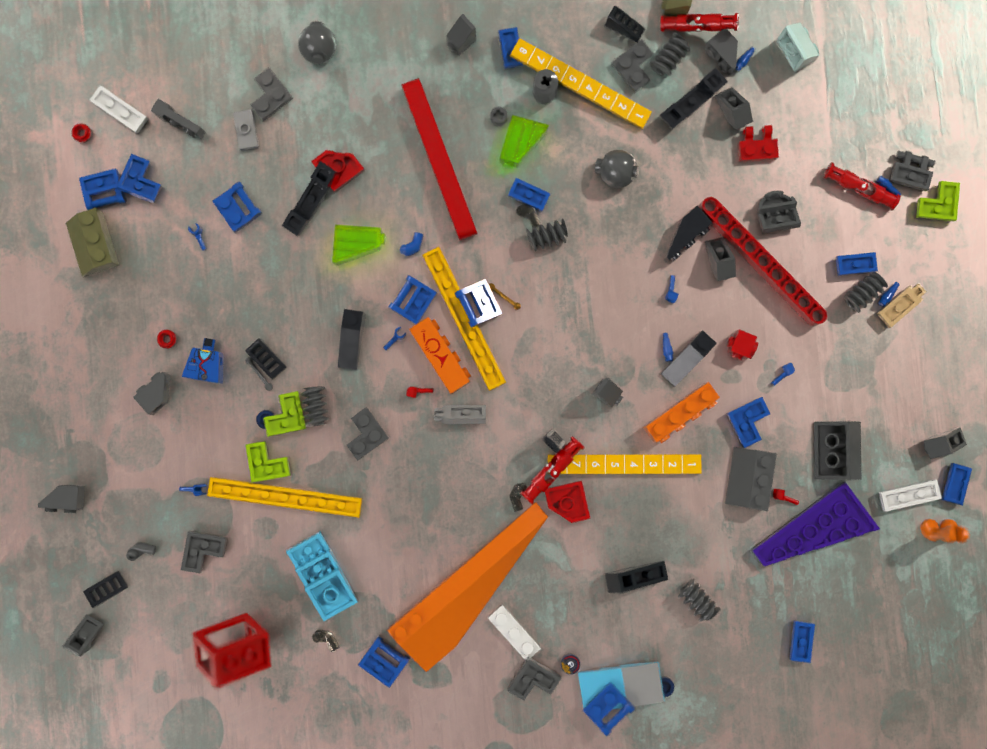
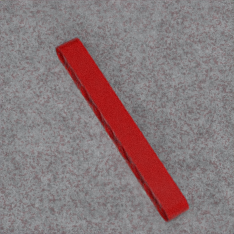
[401,78,477,240]
[699,197,827,326]

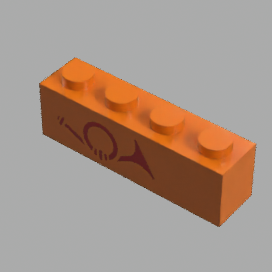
[409,317,471,395]

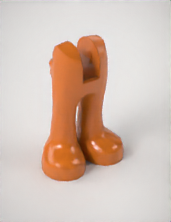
[920,519,969,543]

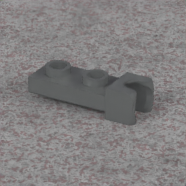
[151,99,205,138]

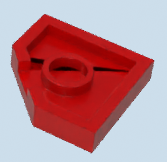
[311,150,365,193]
[545,481,590,523]

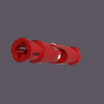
[660,13,739,32]
[823,162,901,211]
[520,436,585,505]

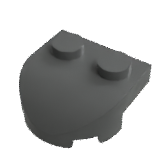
[757,191,801,234]

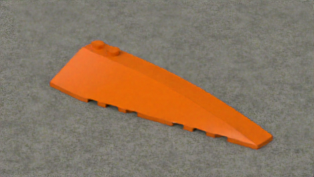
[387,502,548,672]

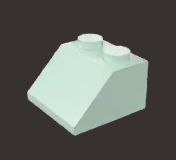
[776,23,819,72]

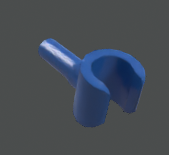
[188,223,206,251]
[665,275,679,303]
[383,327,406,350]
[772,363,795,386]
[179,484,207,496]

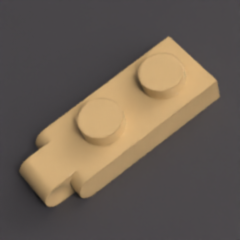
[877,283,926,328]

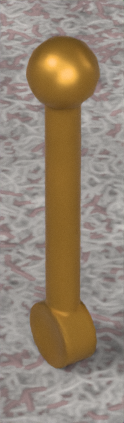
[488,283,521,310]

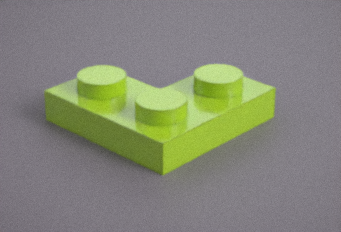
[916,181,960,222]
[263,391,306,437]
[245,441,291,482]

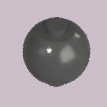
[298,21,336,64]
[595,150,639,188]

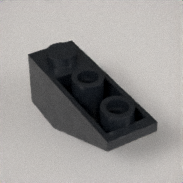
[664,206,712,263]

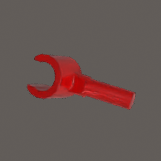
[406,387,434,398]
[773,489,799,505]

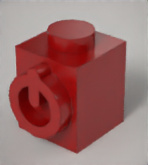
[727,329,759,361]

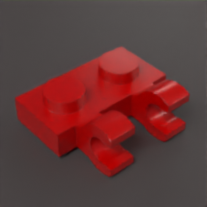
[738,125,779,162]

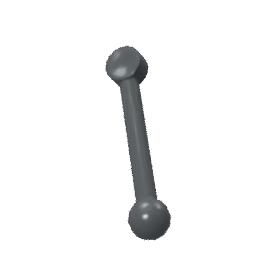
[245,357,273,391]

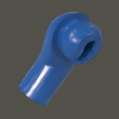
[400,232,424,256]

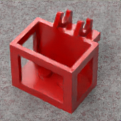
[192,613,271,689]

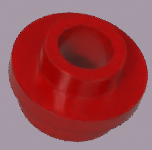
[72,123,91,143]
[157,329,177,349]

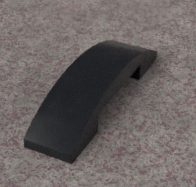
[660,68,728,130]
[282,161,337,236]

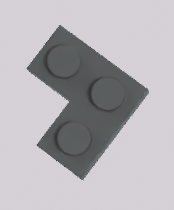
[612,39,653,93]
[251,68,293,121]
[347,407,389,461]
[181,531,227,573]
[507,657,561,701]

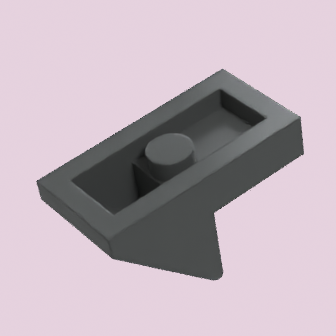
[62,614,103,657]

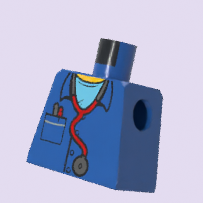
[182,338,223,384]

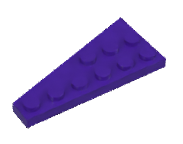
[751,482,880,566]

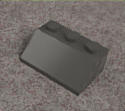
[814,421,862,480]
[725,447,777,511]

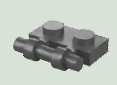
[890,150,936,191]

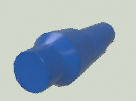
[735,47,755,71]
[876,175,901,195]
[878,282,900,307]
[663,333,674,362]

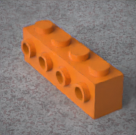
[643,382,720,443]

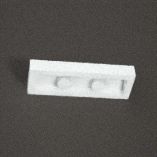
[89,85,148,134]
[879,479,942,512]
[488,604,541,660]

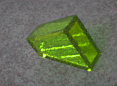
[499,115,549,169]
[332,224,386,266]

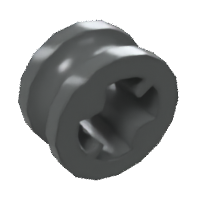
[490,107,507,126]

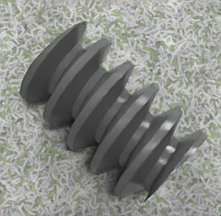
[650,33,691,76]
[533,69,558,104]
[526,218,568,251]
[844,272,888,313]
[301,386,329,427]
[678,579,721,622]

